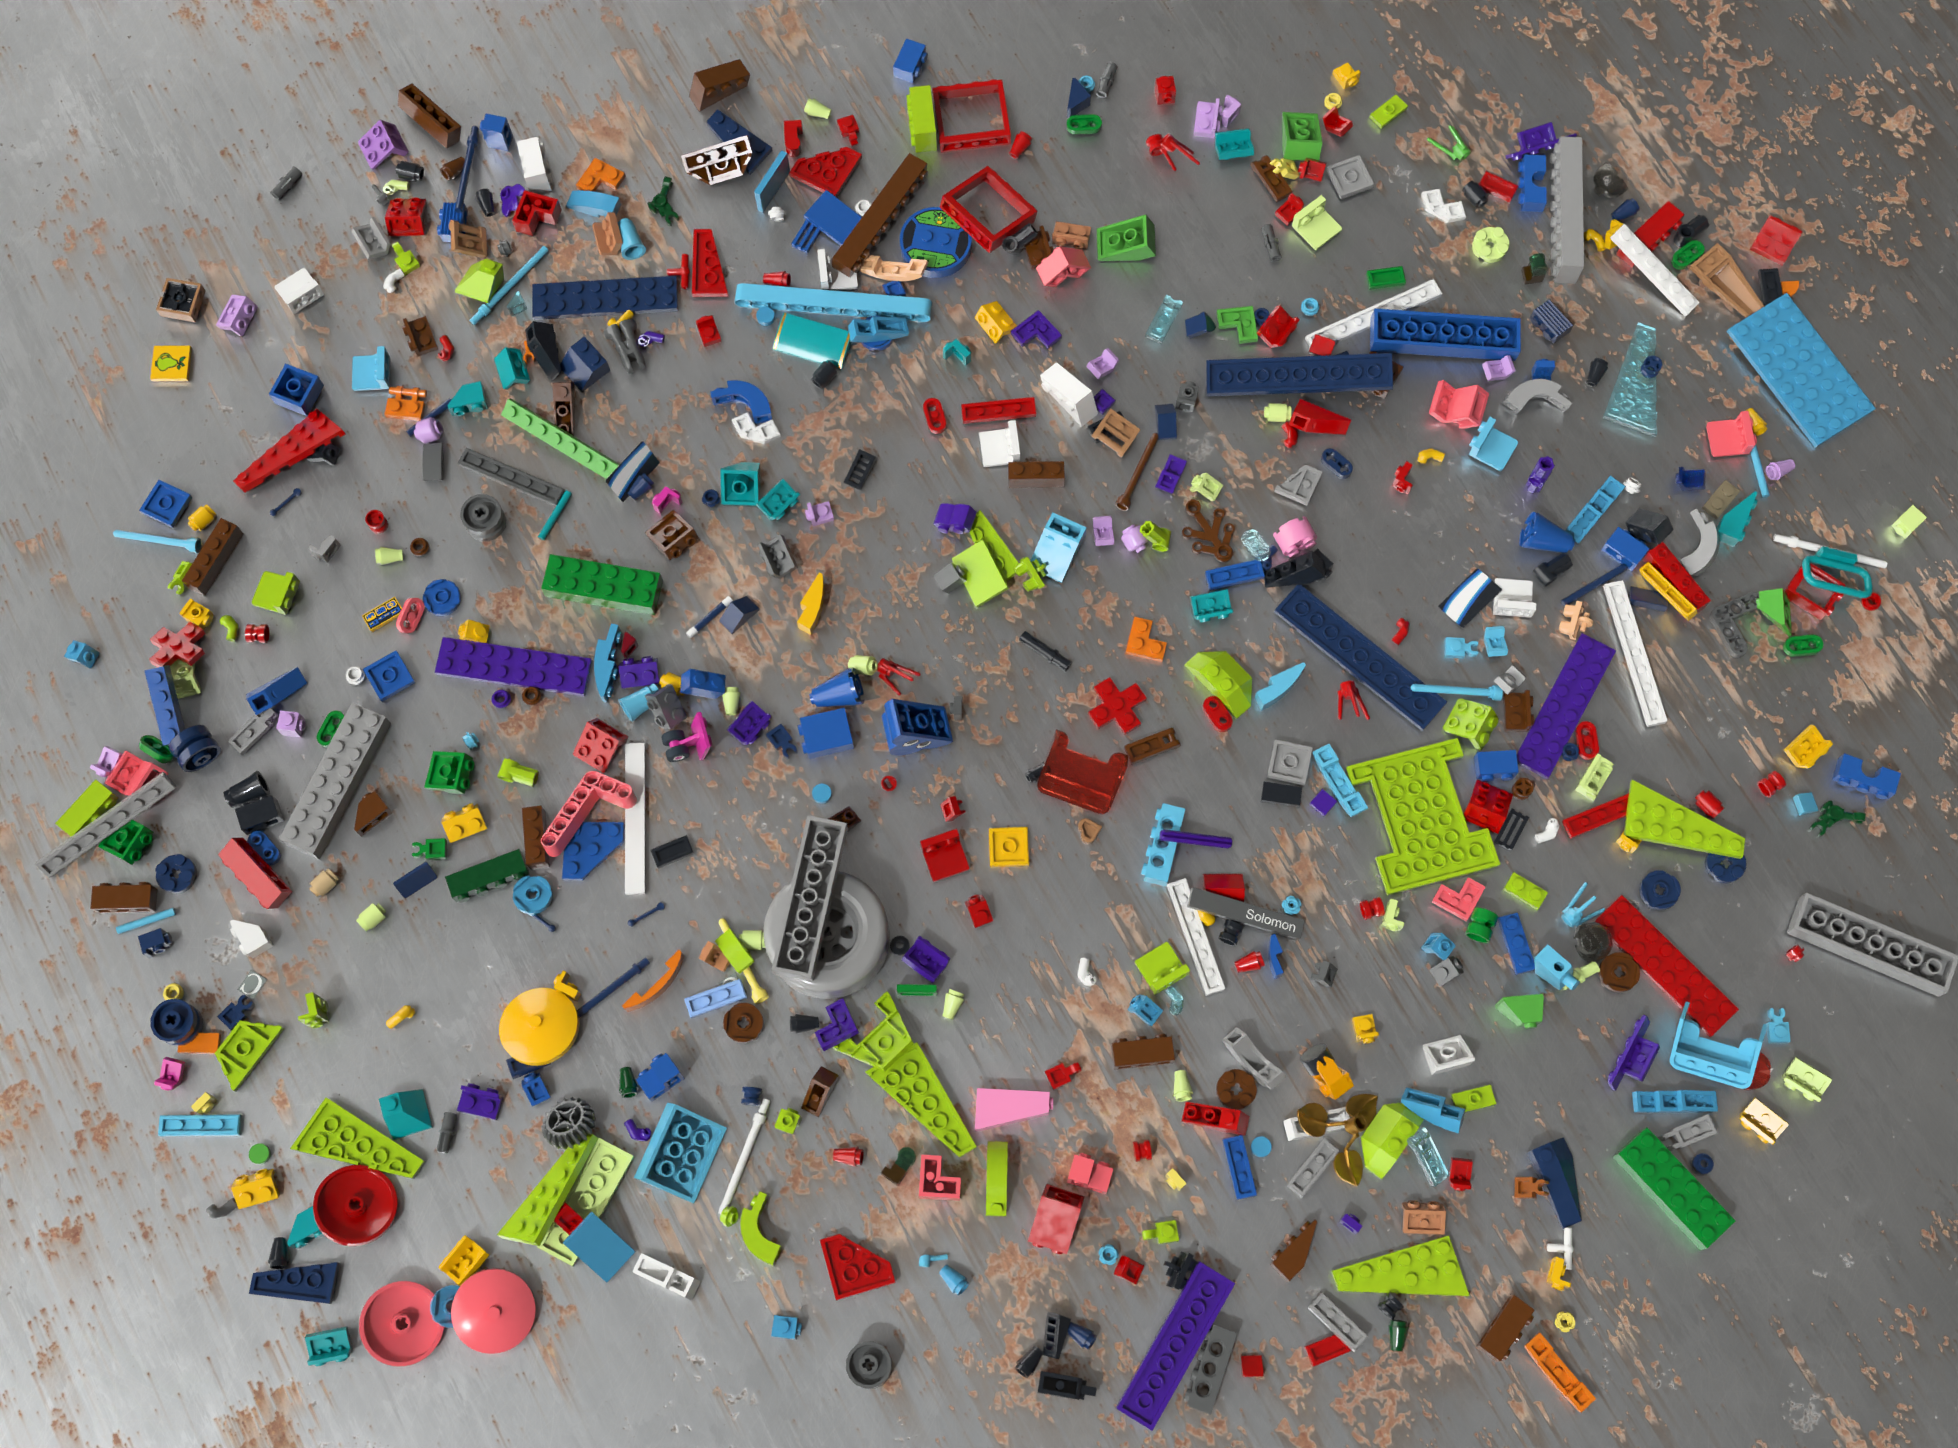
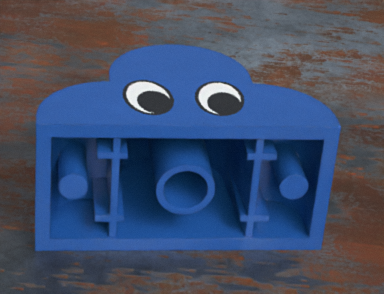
[881,699,953,756]

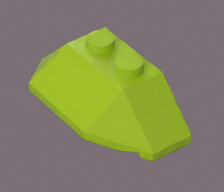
[1184,651,1252,719]
[1361,1103,1424,1179]

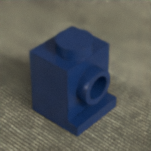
[138,928,173,958]

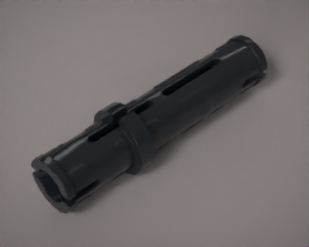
[1019,631,1072,672]

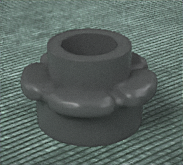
[497,240,512,257]

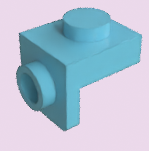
[1484,626,1508,657]

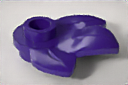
[500,184,526,217]

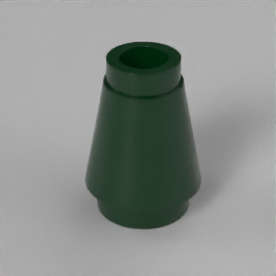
[619,1067,639,1098]
[1388,1320,1409,1351]

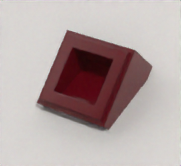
[621,632,638,659]

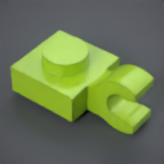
[392,241,420,276]
[167,561,192,595]
[1142,1220,1179,1244]

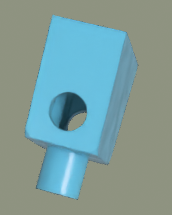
[1534,944,1580,990]

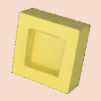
[191,1092,217,1115]
[1166,1168,1187,1191]

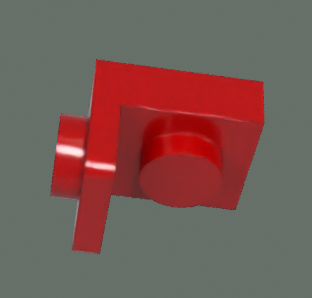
[696,315,722,347]

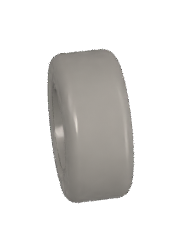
[763,871,890,999]

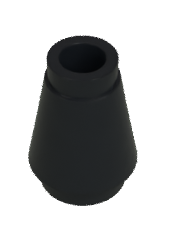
[475,189,495,217]
[1586,358,1608,387]
[790,1014,819,1034]
[268,1237,289,1269]
[1015,1346,1044,1378]

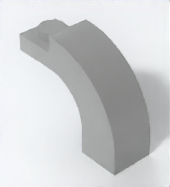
[1502,379,1572,414]
[1681,509,1720,578]
[1222,1027,1286,1090]

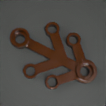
[1182,499,1235,562]

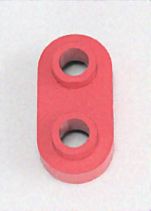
[396,598,424,633]

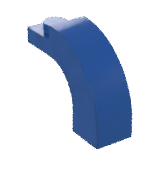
[710,380,772,424]

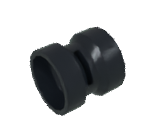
[1218,920,1244,946]

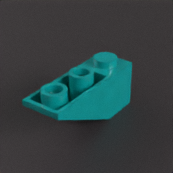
[1717,491,1758,547]

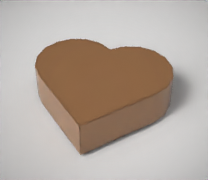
[1078,818,1102,844]

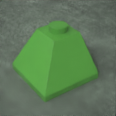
[1756,588,1792,636]
[1495,994,1544,1029]

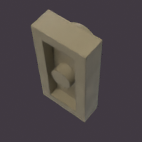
[1701,480,1740,520]

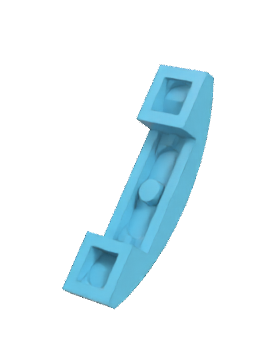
[1312,744,1368,817]

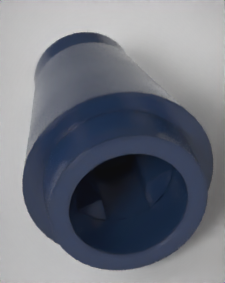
[1611,198,1640,221]
[627,473,655,500]
[1067,1322,1097,1350]

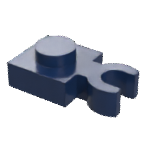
[766,724,798,760]
[217,994,255,1031]

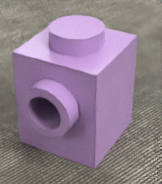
[276,710,306,738]

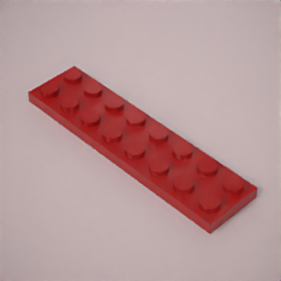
[1593,895,1739,1037]

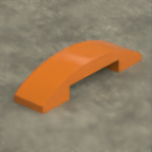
[622,950,684,1012]
[1524,1332,1596,1413]

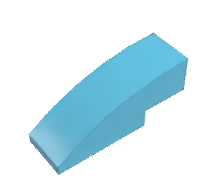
[1255,662,1306,711]

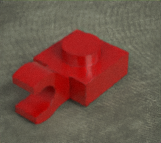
[837,115,859,146]
[1045,1062,1082,1090]

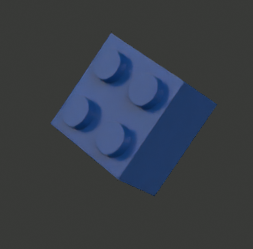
[269,363,324,416]

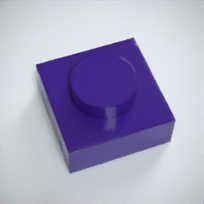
[1339,1213,1363,1234]

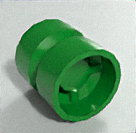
[1465,907,1498,943]

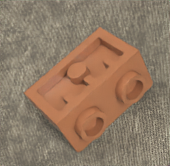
[592,212,623,255]
[1052,221,1091,249]
[1402,1200,1446,1235]

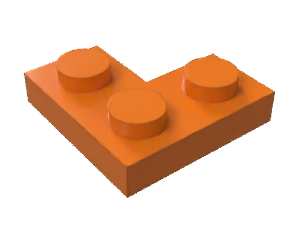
[576,158,626,192]
[1125,617,1167,662]

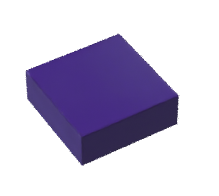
[1094,389,1116,415]
[1309,789,1337,817]

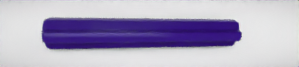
[1159,829,1232,848]

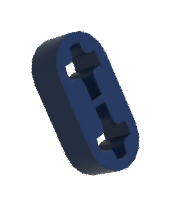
[1321,448,1353,479]

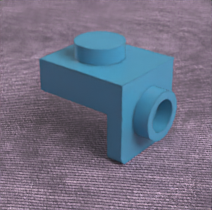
[64,640,100,668]

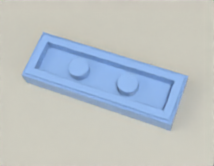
[684,979,747,1018]

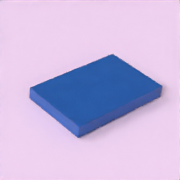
[804,190,862,246]

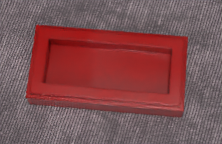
[1479,171,1518,203]
[1304,1335,1351,1367]

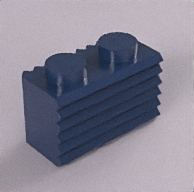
[1530,299,1574,344]

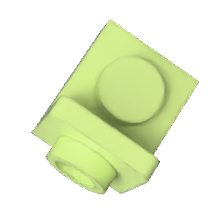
[1190,473,1223,501]
[1381,899,1405,931]

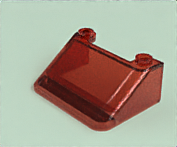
[1037,729,1128,814]

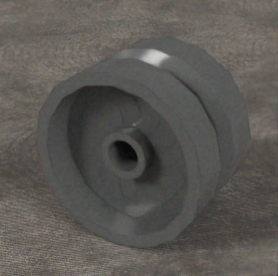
[460,494,506,542]
[846,1341,892,1389]

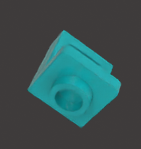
[943,339,971,365]

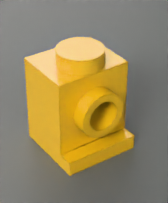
[179,598,214,630]

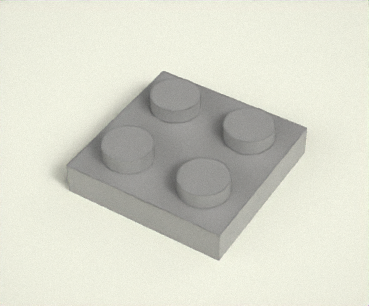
[1326,155,1374,199]
[1267,739,1313,786]

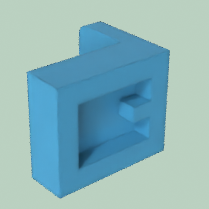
[1421,933,1456,960]
[1127,995,1163,1026]
[771,1315,802,1340]

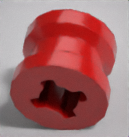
[1146,134,1163,156]
[1133,1139,1152,1162]

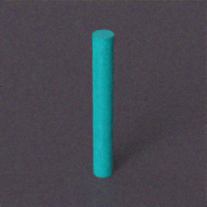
[538,490,572,541]

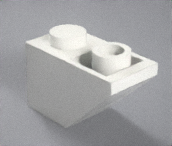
[229,920,274,958]

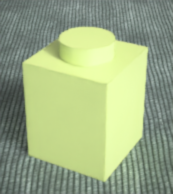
[1892,505,1927,539]

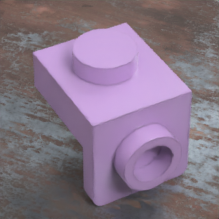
[1086,348,1119,379]
[1482,355,1515,381]
[1093,516,1114,546]
[90,746,123,777]

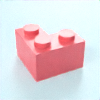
[1036,246,1091,287]
[1067,1153,1113,1195]
[919,1155,961,1201]

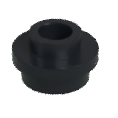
[890,936,910,956]

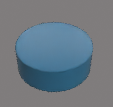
[756,307,775,326]
[812,784,832,804]
[1251,1136,1272,1158]

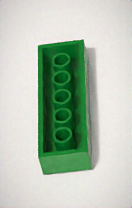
[541,554,663,615]
[1613,1127,1736,1251]

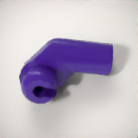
[638,331,665,347]
[624,1119,651,1142]

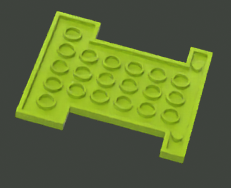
[1346,738,1500,896]

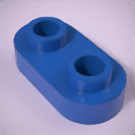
[247,831,281,866]

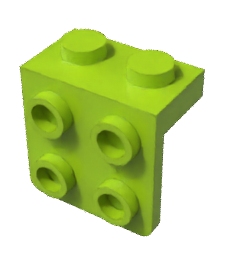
[252,571,300,615]
[1443,698,1499,750]

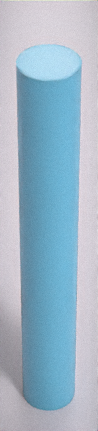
[1750,445,1770,498]
[116,908,176,934]

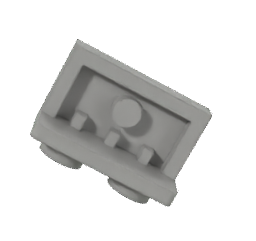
[352,217,391,260]

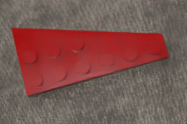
[233,409,346,493]

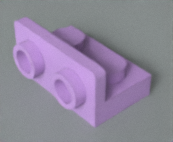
[1193,98,1222,138]
[216,295,258,336]

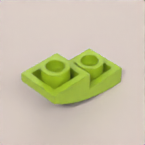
[715,928,755,974]

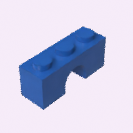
[1518,155,1547,212]
[1832,753,1901,799]

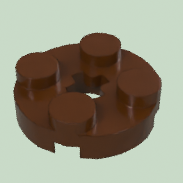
[1598,952,1640,993]
[723,1003,764,1043]
[1216,1069,1257,1110]

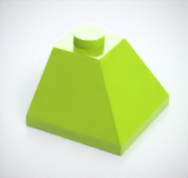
[455,259,504,303]

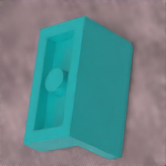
[494,347,530,390]

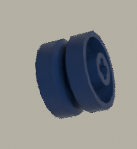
[169,725,221,772]
[150,999,203,1047]

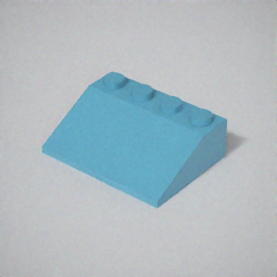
[634,1103,727,1203]

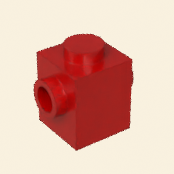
[1154,76,1176,105]

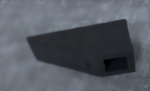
[525,321,561,381]
[1264,551,1325,588]

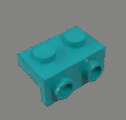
[1215,128,1254,160]
[756,479,800,521]
[1190,589,1234,622]
[305,1326,353,1366]

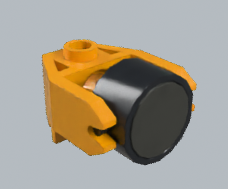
[1300,1044,1354,1100]

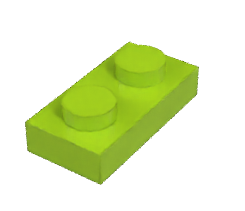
[1503,872,1548,910]

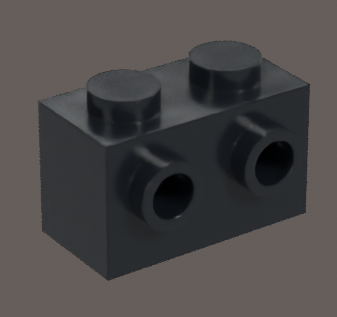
[1625,508,1674,545]
[235,795,284,835]

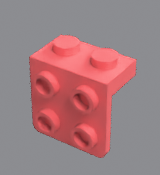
[1706,411,1757,457]

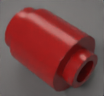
[1695,790,1724,819]

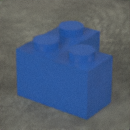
[636,1053,685,1102]

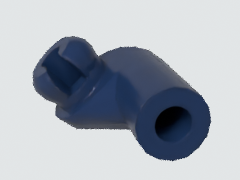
[1259,544,1278,571]

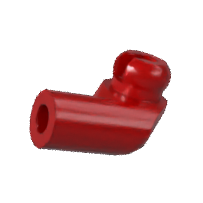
[1282,421,1298,448]
[1391,618,1410,646]

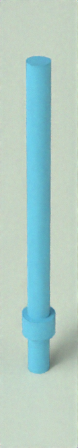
[469,246,549,325]

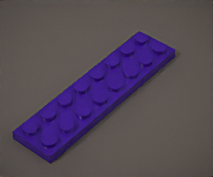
[1516,633,1616,780]
[434,637,592,696]
[1116,1261,1235,1431]

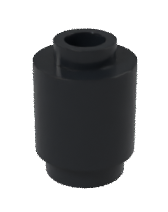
[396,161,424,182]
[1462,180,1489,207]
[811,361,837,389]

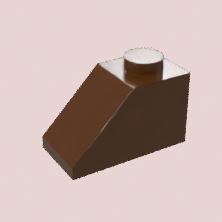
[354,791,392,837]
[801,1066,839,1117]

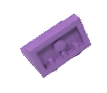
[358,120,409,169]

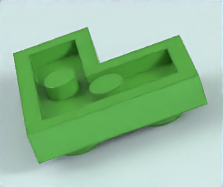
[1216,306,1258,344]

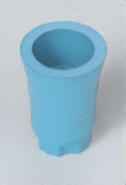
[617,218,646,260]
[618,684,659,722]

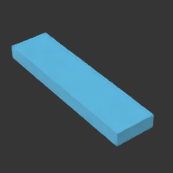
[158,1115,242,1137]

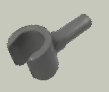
[372,184,389,206]

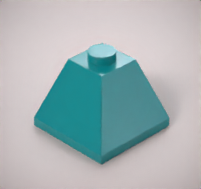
[720,462,761,506]
[379,1089,433,1140]

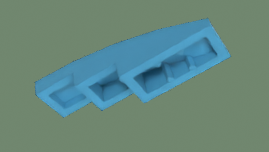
[1565,475,1626,544]
[1632,1090,1718,1113]

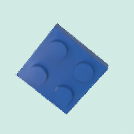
[139,480,192,528]
[363,650,415,702]

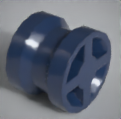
[1640,355,1662,379]
[741,1087,762,1106]

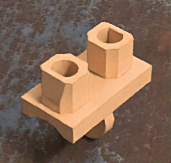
[1559,601,1593,640]

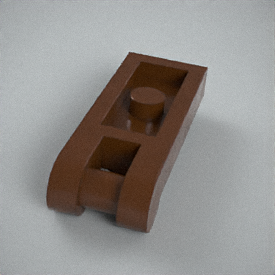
[1250,155,1293,203]
[1124,728,1181,765]

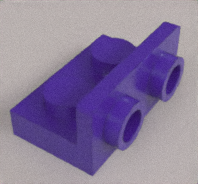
[457,1083,504,1121]

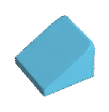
[1793,792,1819,816]

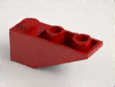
[1289,399,1351,435]
[1182,1102,1250,1136]

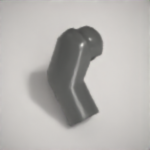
[206,1198,238,1219]

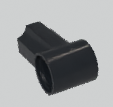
[1673,215,1709,247]
[1002,223,1039,255]
[1532,553,1573,587]

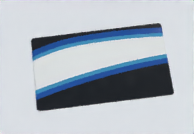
[605,441,660,502]
[1438,568,1502,628]

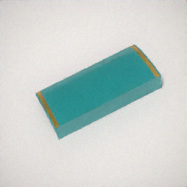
[773,312,852,370]

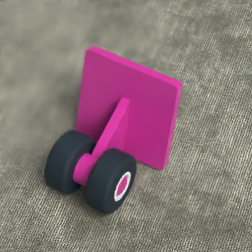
[661,712,712,762]

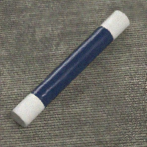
[686,596,733,638]

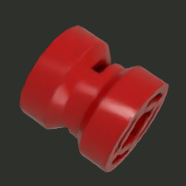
[365,510,388,534]
[245,624,270,643]
[1757,771,1786,798]
[1360,897,1385,920]

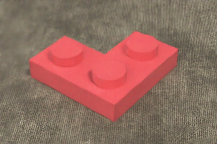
[1432,877,1485,921]

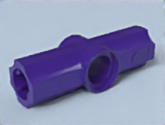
[1526,456,1555,493]

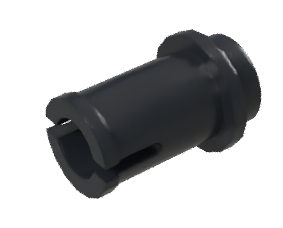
[1025,761,1051,783]

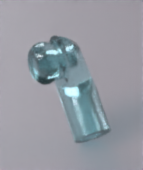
[1165,986,1184,1015]

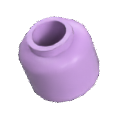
[414,417,443,444]
[1121,524,1148,553]

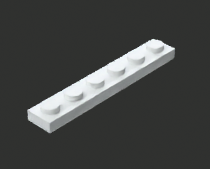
[1610,224,1700,316]
[1167,878,1225,996]

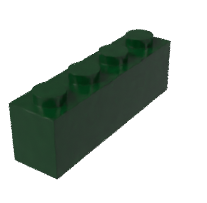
[445,849,530,903]

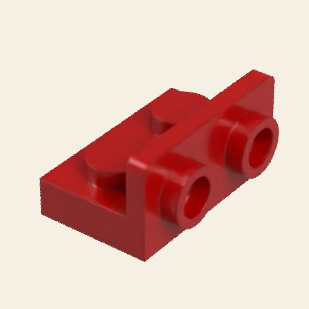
[1257,305,1300,348]

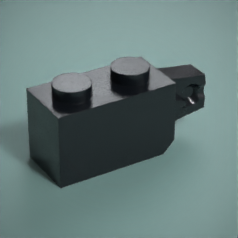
[1037,1371,1097,1400]

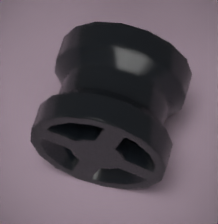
[1377,1293,1404,1320]

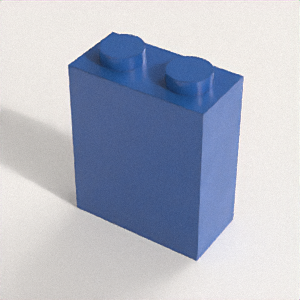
[797,708,854,759]

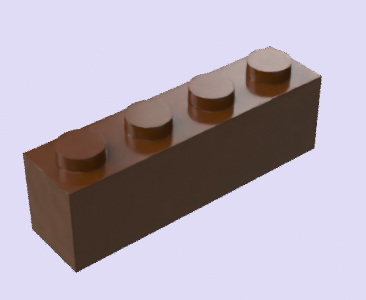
[398,83,461,149]
[182,518,244,596]

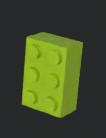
[906,85,937,153]

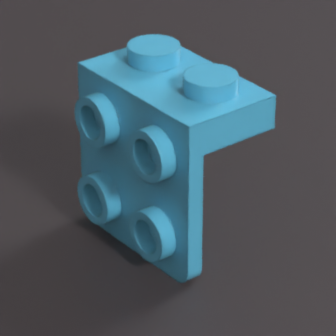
[1469,417,1518,471]

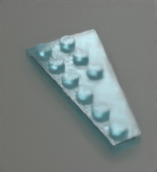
[1602,322,1657,437]

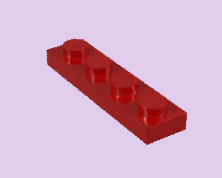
[961,397,1036,424]
[1562,793,1629,839]

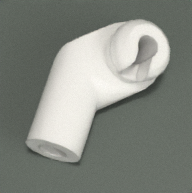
[383,269,405,293]

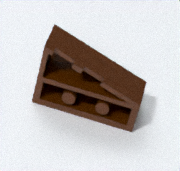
[689,59,750,112]

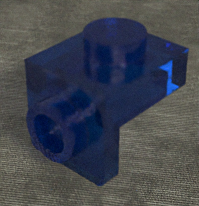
[1676,467,1706,491]

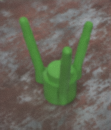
[1427,125,1471,161]

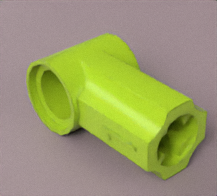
[1140,521,1171,552]
[497,758,539,787]

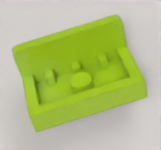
[298,992,329,1029]

